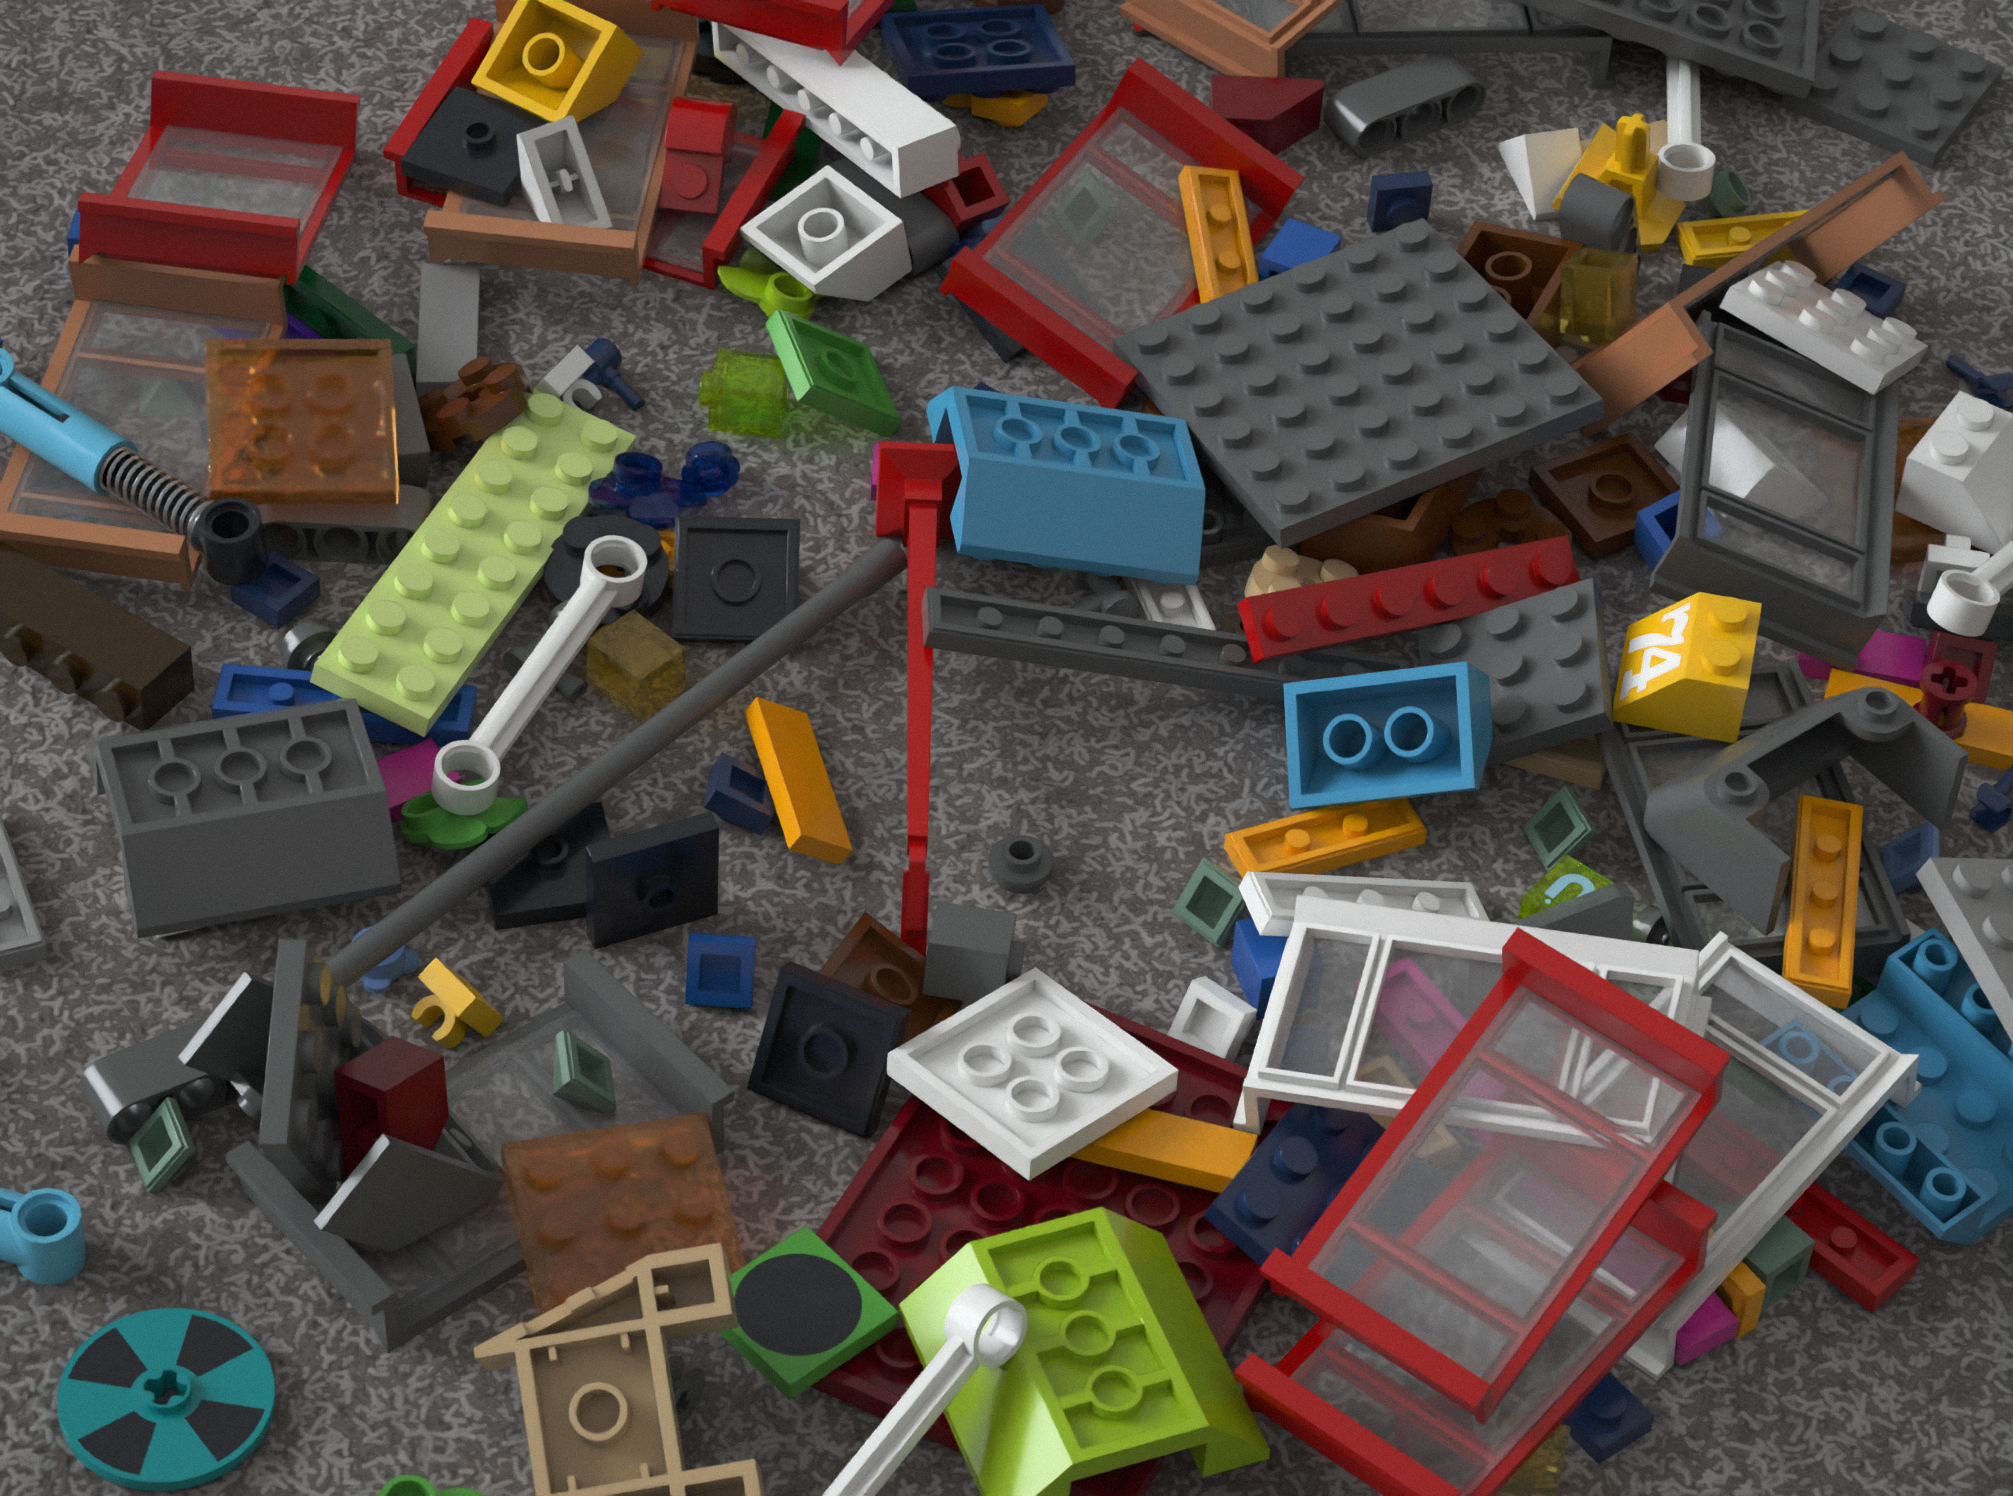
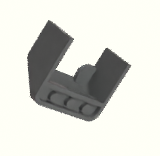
[1643,687,1969,936]
[178,972,507,1254]

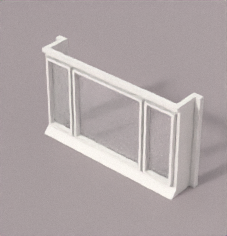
[1233,894,1712,1184]
[1459,931,1922,1381]

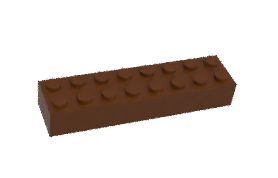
[1300,221,1585,575]

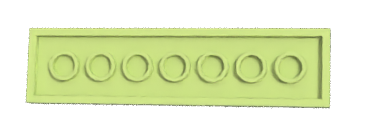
[310,387,637,737]

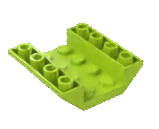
[899,1207,1270,1496]

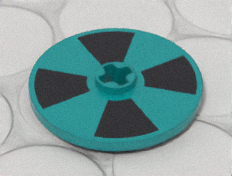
[57,1308,276,1491]

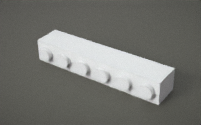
[712,21,961,198]

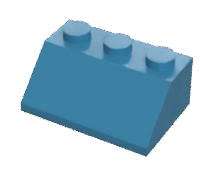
[1283,661,1493,811]

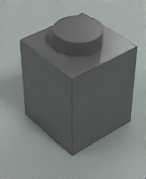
[922,901,1026,1003]

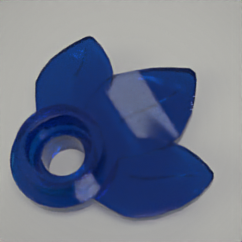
[588,452,708,532]

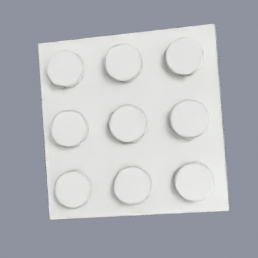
[1720,260,1928,395]
[886,967,1178,1181]

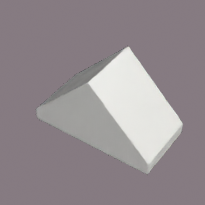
[517,115,613,229]
[1498,128,1582,221]

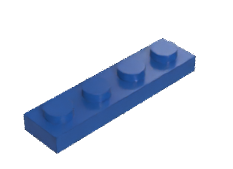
[212,663,477,747]

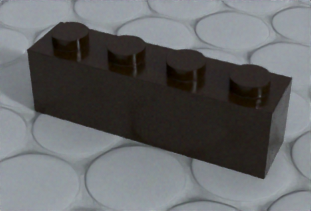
[0,540,195,731]

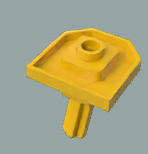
[1551,113,1686,253]

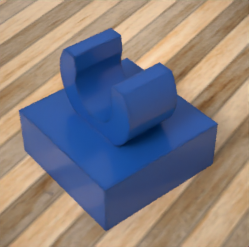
[685,933,757,1009]

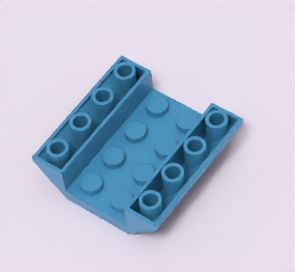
[926,386,1206,586]
[1759,926,2013,1246]

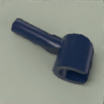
[582,338,645,411]
[1946,355,2013,409]
[1969,765,2013,833]

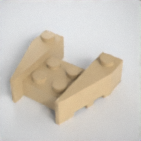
[474,1242,765,1496]

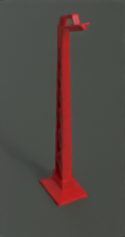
[875,441,962,958]

